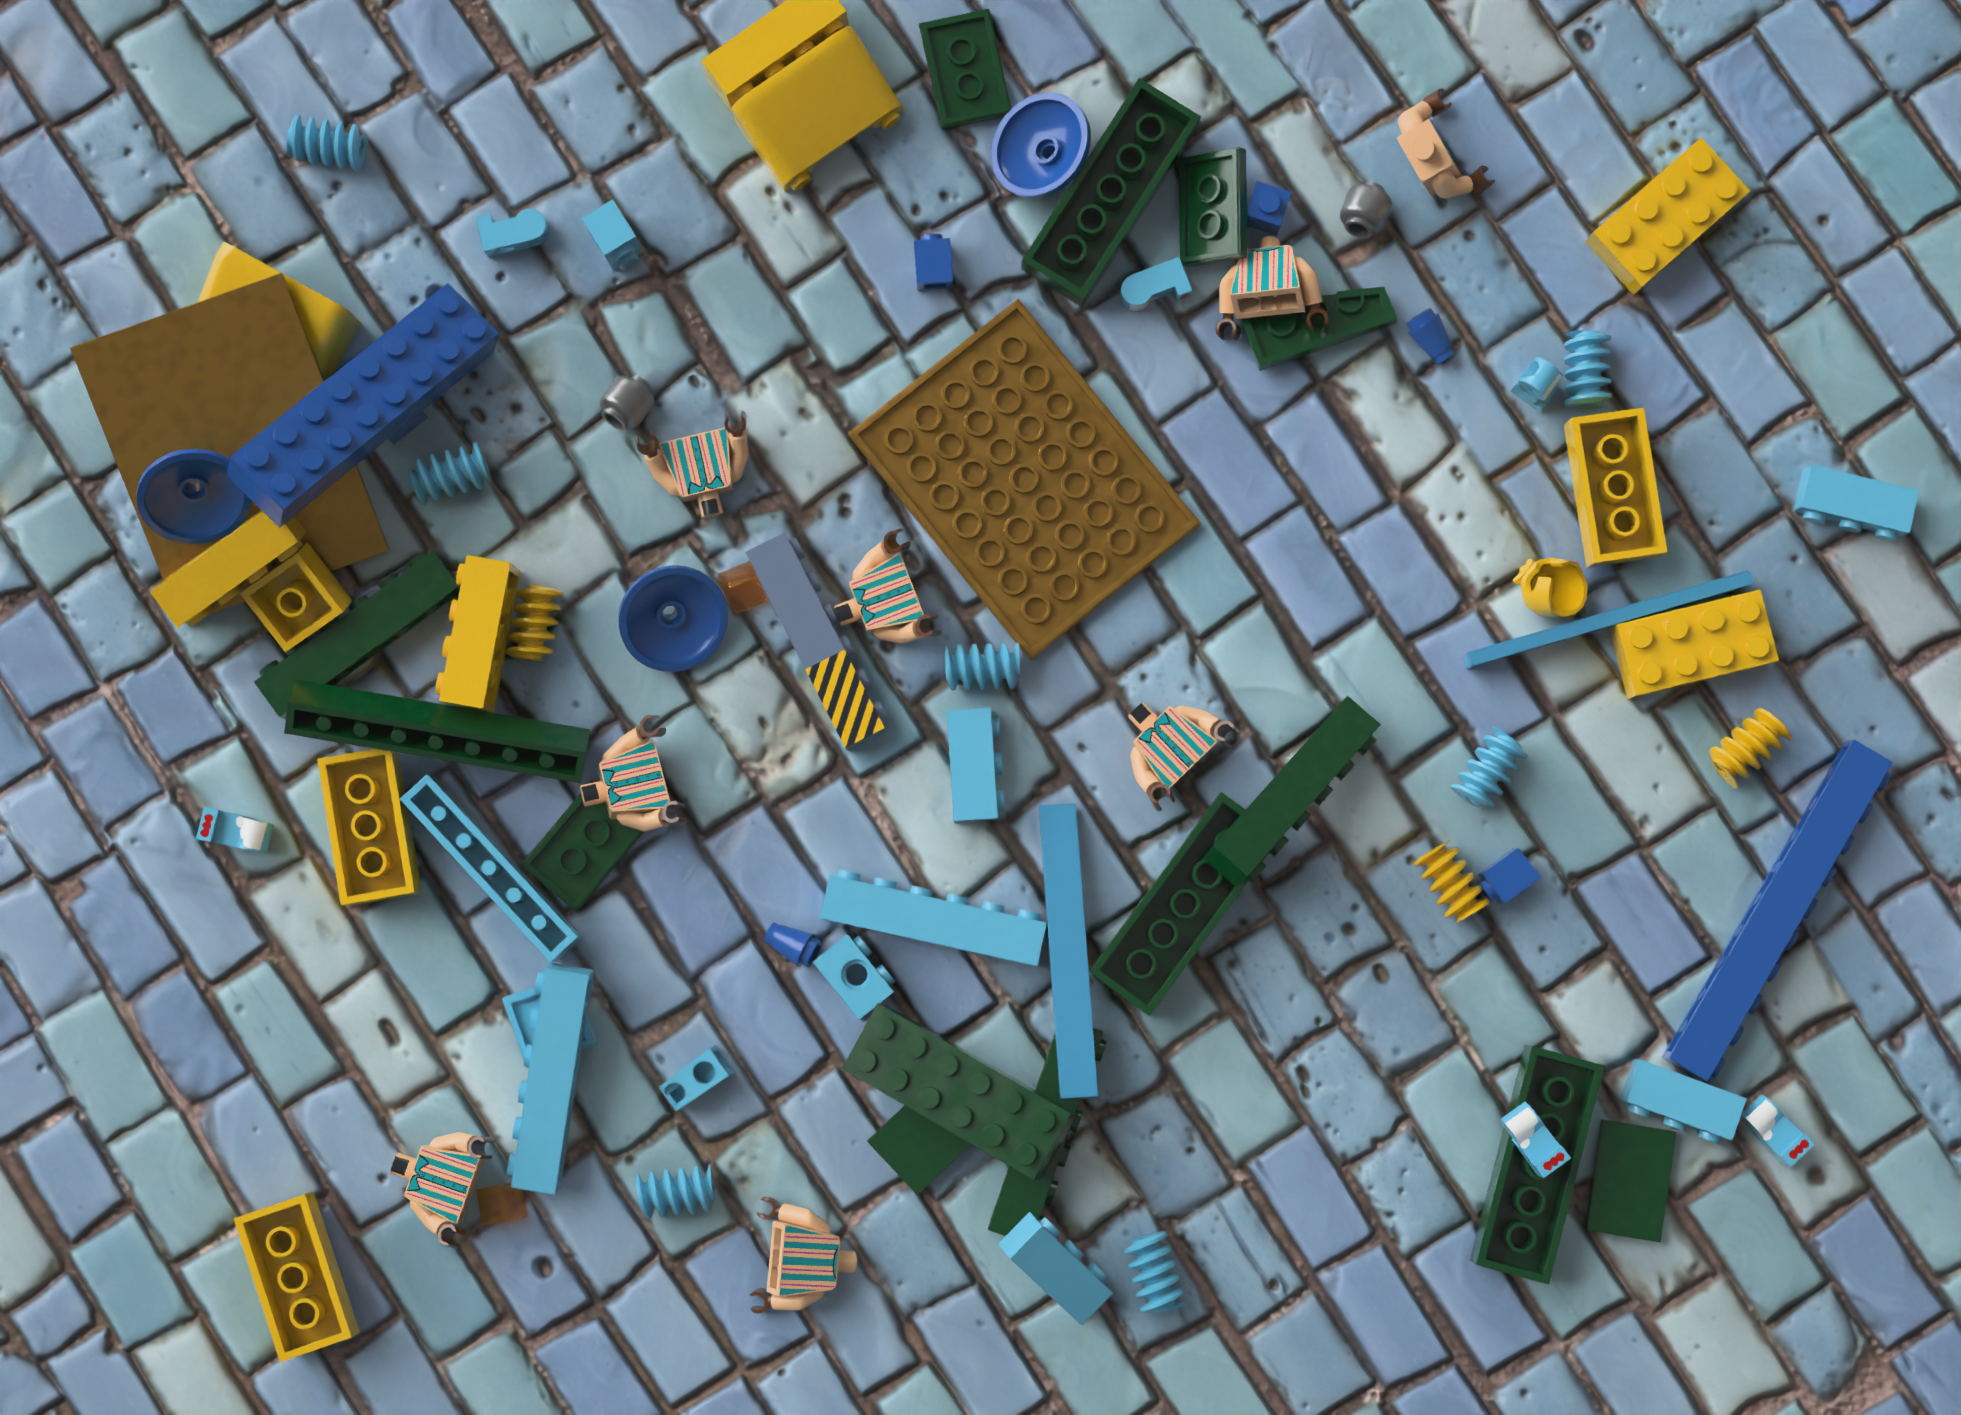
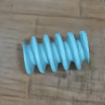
[287,114,368,171]
[1564,330,1612,409]
[409,442,492,505]
[945,643,1020,691]
[1450,726,1528,808]
[636,1164,715,1219]
[1124,1231,1186,1314]

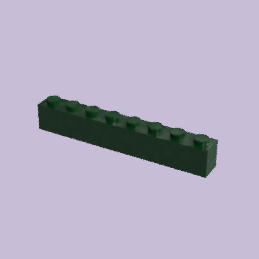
[284,679,590,783]

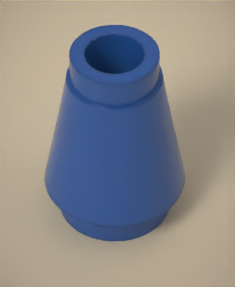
[1406,308,1455,364]
[764,922,822,968]

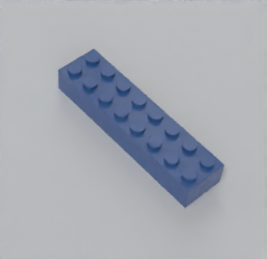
[227,283,499,528]

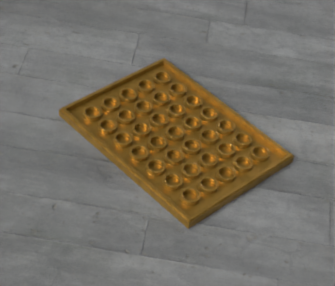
[70,272,390,623]
[848,299,1201,661]

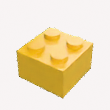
[240,542,352,652]

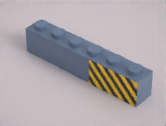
[746,532,889,750]

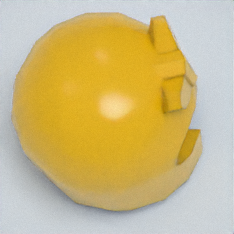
[1513,558,1588,617]

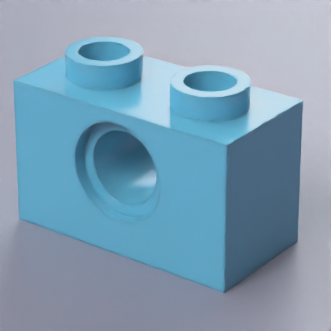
[581,199,643,270]
[813,934,895,1020]

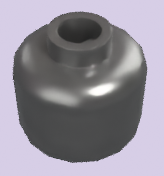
[1340,182,1392,239]
[600,375,654,430]

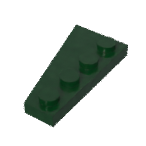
[1239,287,1397,371]

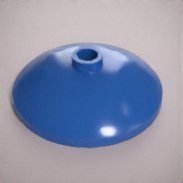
[991,93,1091,199]
[136,449,251,544]
[618,565,728,672]

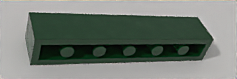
[254,551,461,720]
[1203,695,1381,887]
[988,1028,1107,1236]

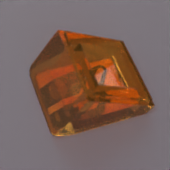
[717,561,767,615]
[476,1182,527,1226]

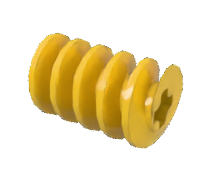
[506,584,564,664]
[1709,708,1792,788]
[1413,840,1490,923]

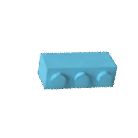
[1793,464,1919,541]
[946,708,1005,823]
[1619,1059,1747,1144]
[998,1212,1113,1325]

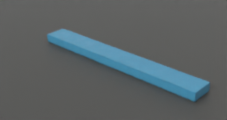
[1463,570,1754,669]
[1038,803,1098,1100]

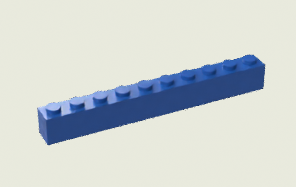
[1662,739,1893,1081]

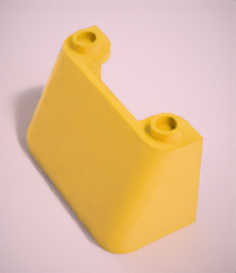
[732,26,903,192]
[198,242,362,380]

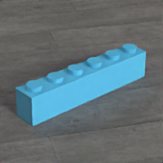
[400,774,583,963]
[820,870,1047,966]
[507,963,594,1195]

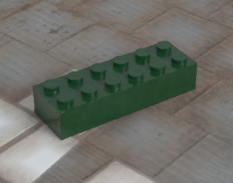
[1021,78,1201,308]
[1089,792,1269,1016]
[842,1003,1078,1180]
[1469,1045,1605,1285]

